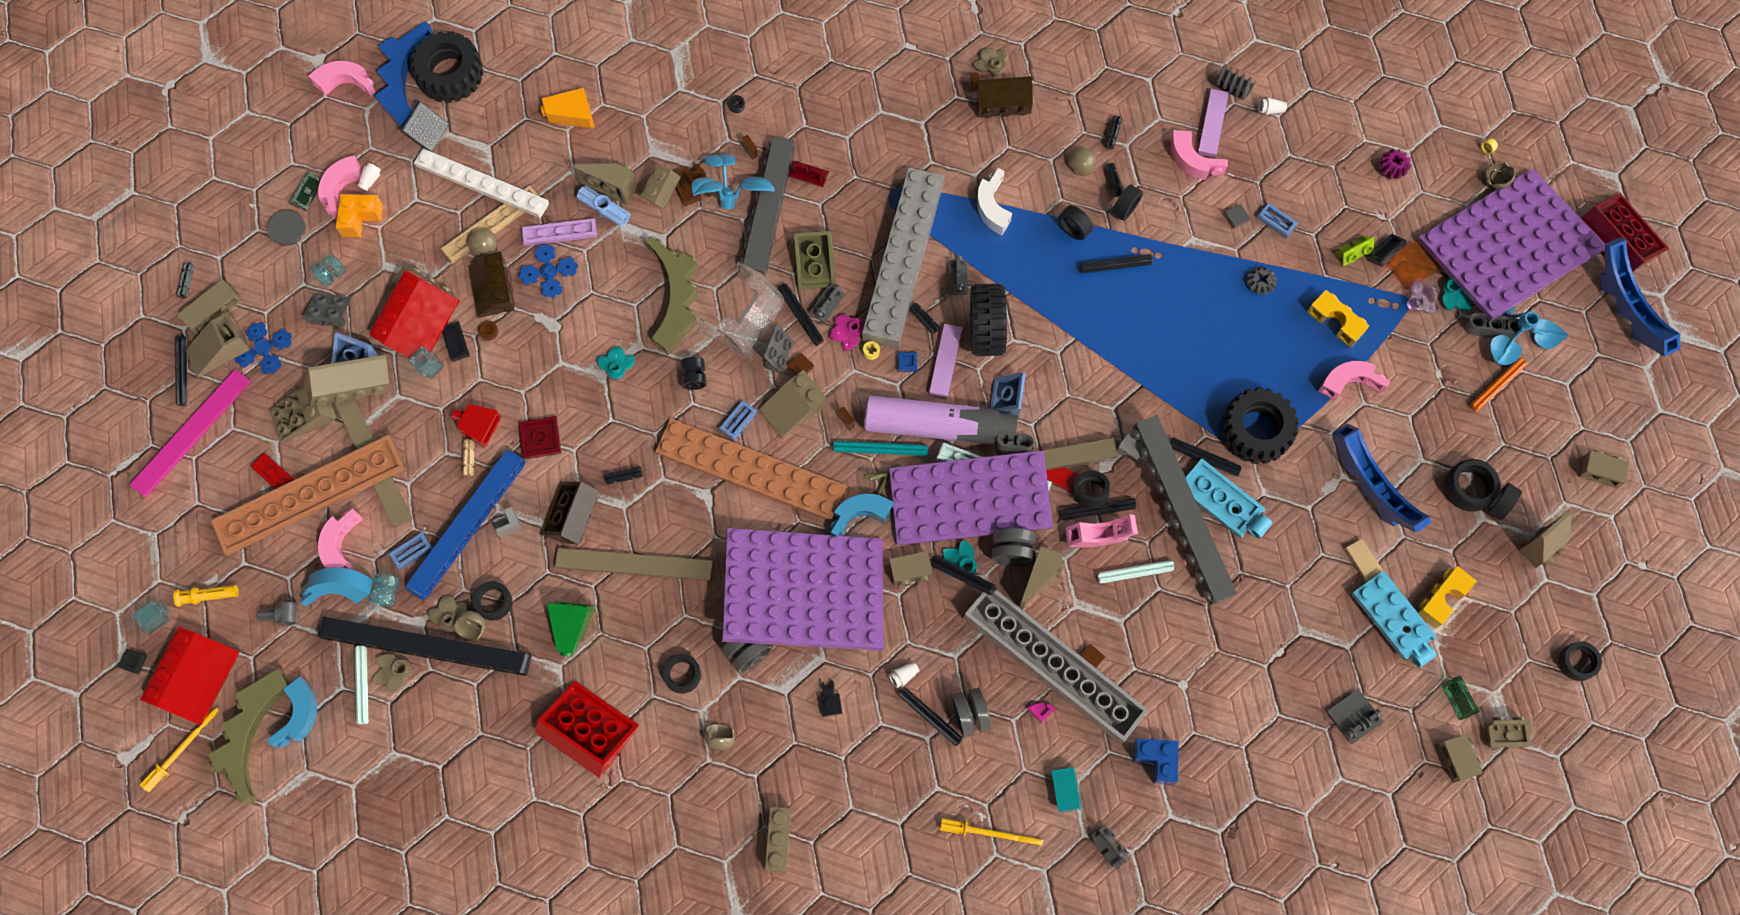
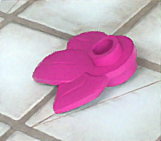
[829,315,864,351]

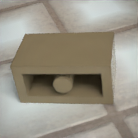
[640,163,681,209]
[1579,450,1629,488]
[889,551,933,587]
[1438,734,1483,783]

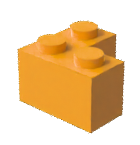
[336,194,383,238]

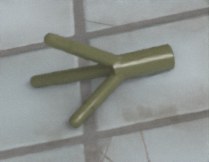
[864,463,902,496]

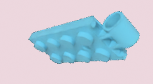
[1186,459,1272,539]
[1351,571,1437,668]

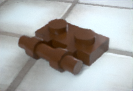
[675,164,713,207]

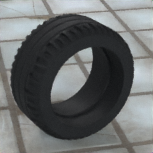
[1444,459,1501,512]

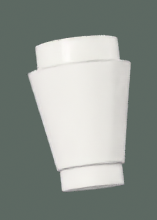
[1258,97,1287,115]
[357,163,381,191]
[889,662,919,688]

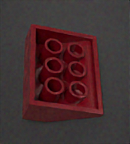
[1581,193,1669,273]

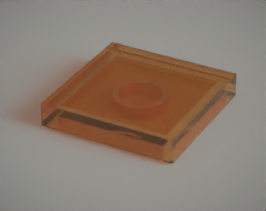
[1387,241,1438,290]

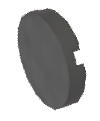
[267,210,306,246]

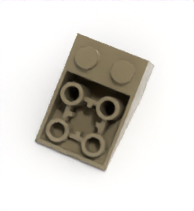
[186,312,250,378]
[270,386,337,442]

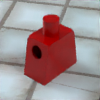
[451,404,502,448]

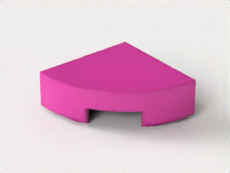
[1027,703,1056,723]

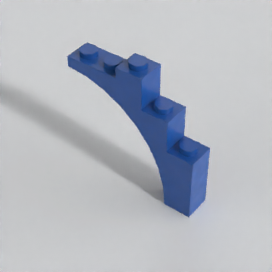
[375,21,434,129]
[1601,237,1680,357]
[1333,424,1432,533]

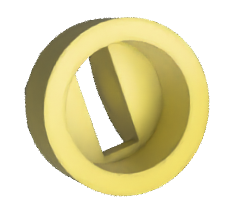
[1481,138,1498,155]

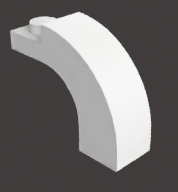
[977,168,1012,235]

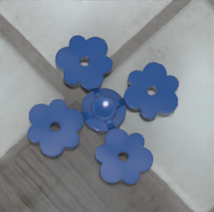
[519,244,578,298]
[235,323,292,374]

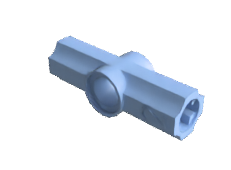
[577,185,631,227]

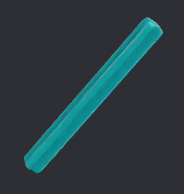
[833,441,928,456]

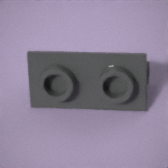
[949,255,968,295]
[809,284,845,323]
[1091,826,1130,869]

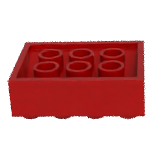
[369,270,460,365]
[140,626,240,726]
[535,681,639,778]

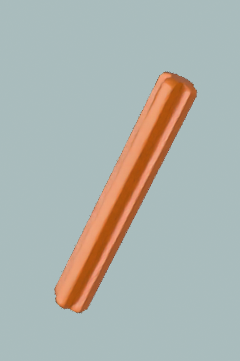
[1470,358,1527,412]

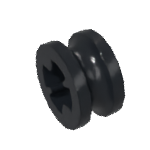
[729,95,745,113]

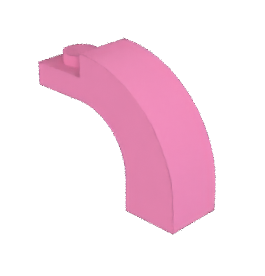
[308,61,376,97]
[1170,130,1228,180]
[318,155,362,220]
[1318,361,1390,400]
[318,508,363,569]
[1065,514,1138,548]

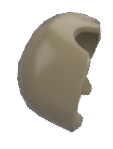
[1068,147,1096,176]
[1485,162,1516,189]
[468,228,497,257]
[454,610,486,641]
[705,724,735,751]

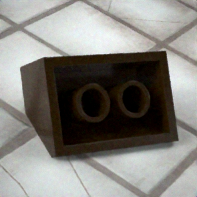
[976,76,1033,118]
[469,251,515,318]
[540,482,599,545]

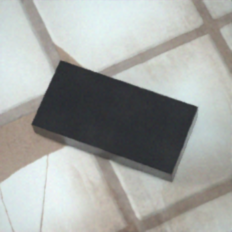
[1367,234,1407,267]
[442,321,470,362]

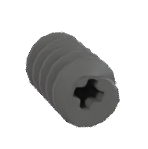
[1216,64,1257,100]

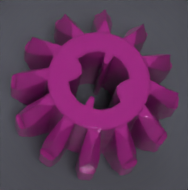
[1379,148,1411,180]

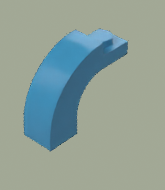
[830,494,894,537]
[300,568,373,607]
[267,677,317,749]

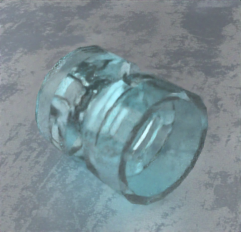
[310,253,347,288]
[369,574,401,608]

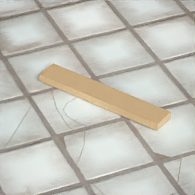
[440,185,538,264]
[1344,539,1410,633]

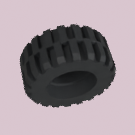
[410,31,483,103]
[970,283,1007,356]
[1221,387,1299,464]

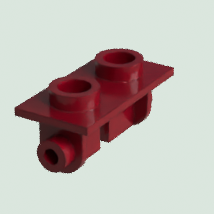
[789,161,829,187]

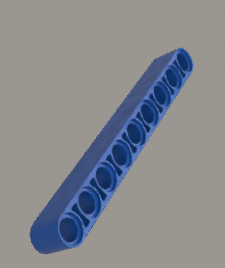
[406,450,526,601]

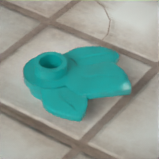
[1442,279,1472,311]
[597,346,635,380]
[943,540,977,577]

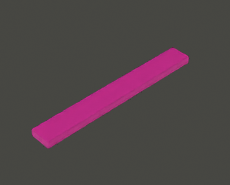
[130,369,251,497]

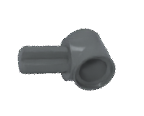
[257,602,297,625]

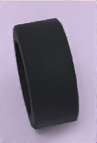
[1112,184,1143,221]
[1058,205,1093,241]
[1073,470,1110,508]
[1487,483,1522,521]
[472,581,512,621]
[1559,641,1602,681]
[662,654,701,694]

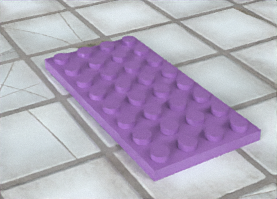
[890,451,1053,546]

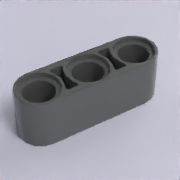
[1464,313,1520,340]

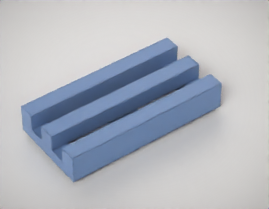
[1257,203,1298,239]
[719,400,758,441]
[388,532,433,570]

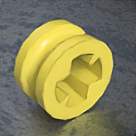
[863,341,880,360]

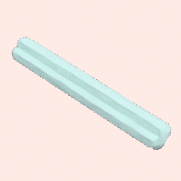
[1097,560,1174,583]
[354,646,369,725]

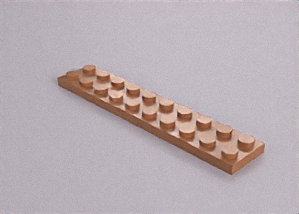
[655,418,847,522]
[211,435,405,556]

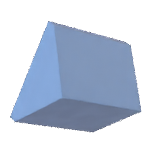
[331,332,378,364]
[990,373,1026,418]

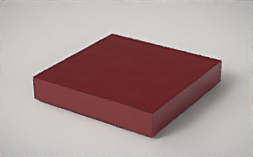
[519,416,562,459]

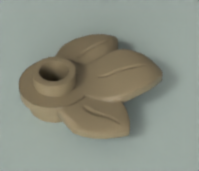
[973,48,1007,75]
[428,595,468,632]
[373,654,412,693]

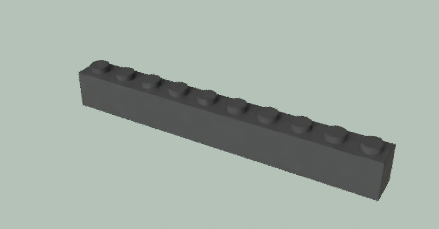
[1132,415,1237,605]

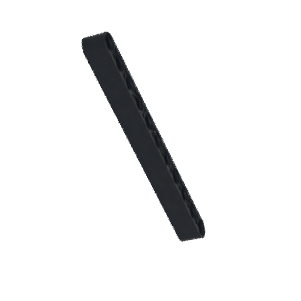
[317,617,532,676]

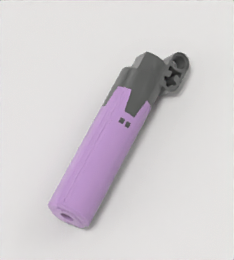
[864,396,1034,455]

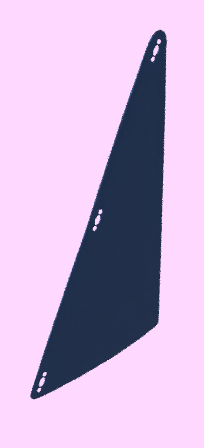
[888,187,1411,443]

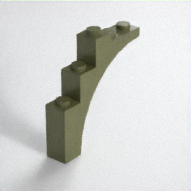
[645,236,699,355]
[208,669,291,805]

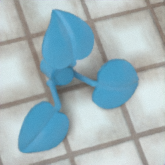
[692,153,775,209]
[1490,306,1569,365]

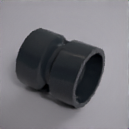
[680,357,707,390]

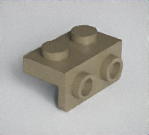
[1485,716,1533,748]

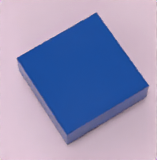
[898,352,917,372]

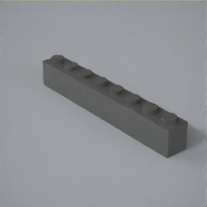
[740,137,795,278]

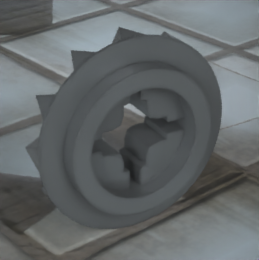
[1247,266,1277,295]

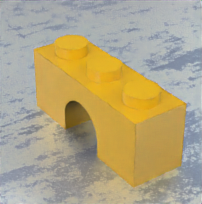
[1307,290,1369,348]
[1418,566,1477,629]

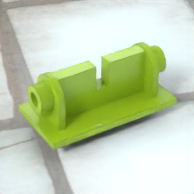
[1336,235,1374,267]

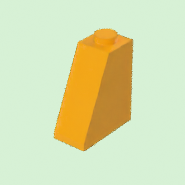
[540,88,595,128]

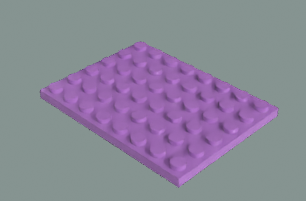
[1417,168,1605,321]
[722,528,884,651]

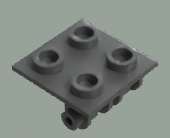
[303,293,351,327]
[763,323,793,374]
[1327,689,1384,744]

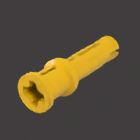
[173,585,239,607]

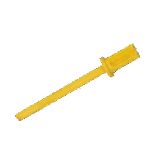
[140,708,219,792]
[940,818,1043,846]

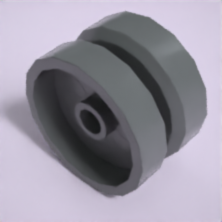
[992,528,1036,566]
[722,642,773,674]
[951,687,991,738]

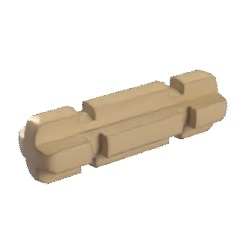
[462,439,475,477]

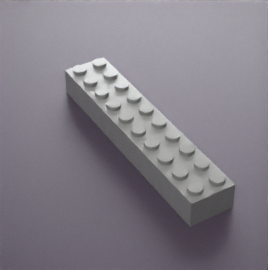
[862,168,944,350]
[964,589,1149,745]

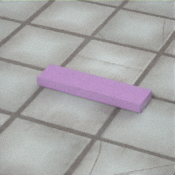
[1198,89,1229,157]
[522,218,597,246]
[929,324,963,398]

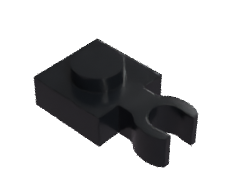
[820,680,843,717]

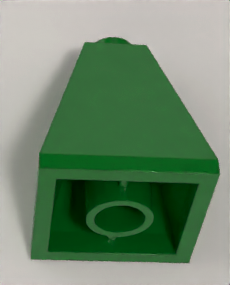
[548,601,595,657]

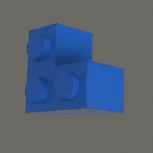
[1134,738,1178,785]

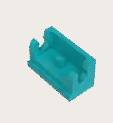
[1052,767,1082,812]

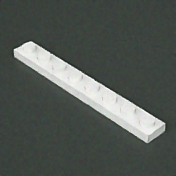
[414,149,549,218]

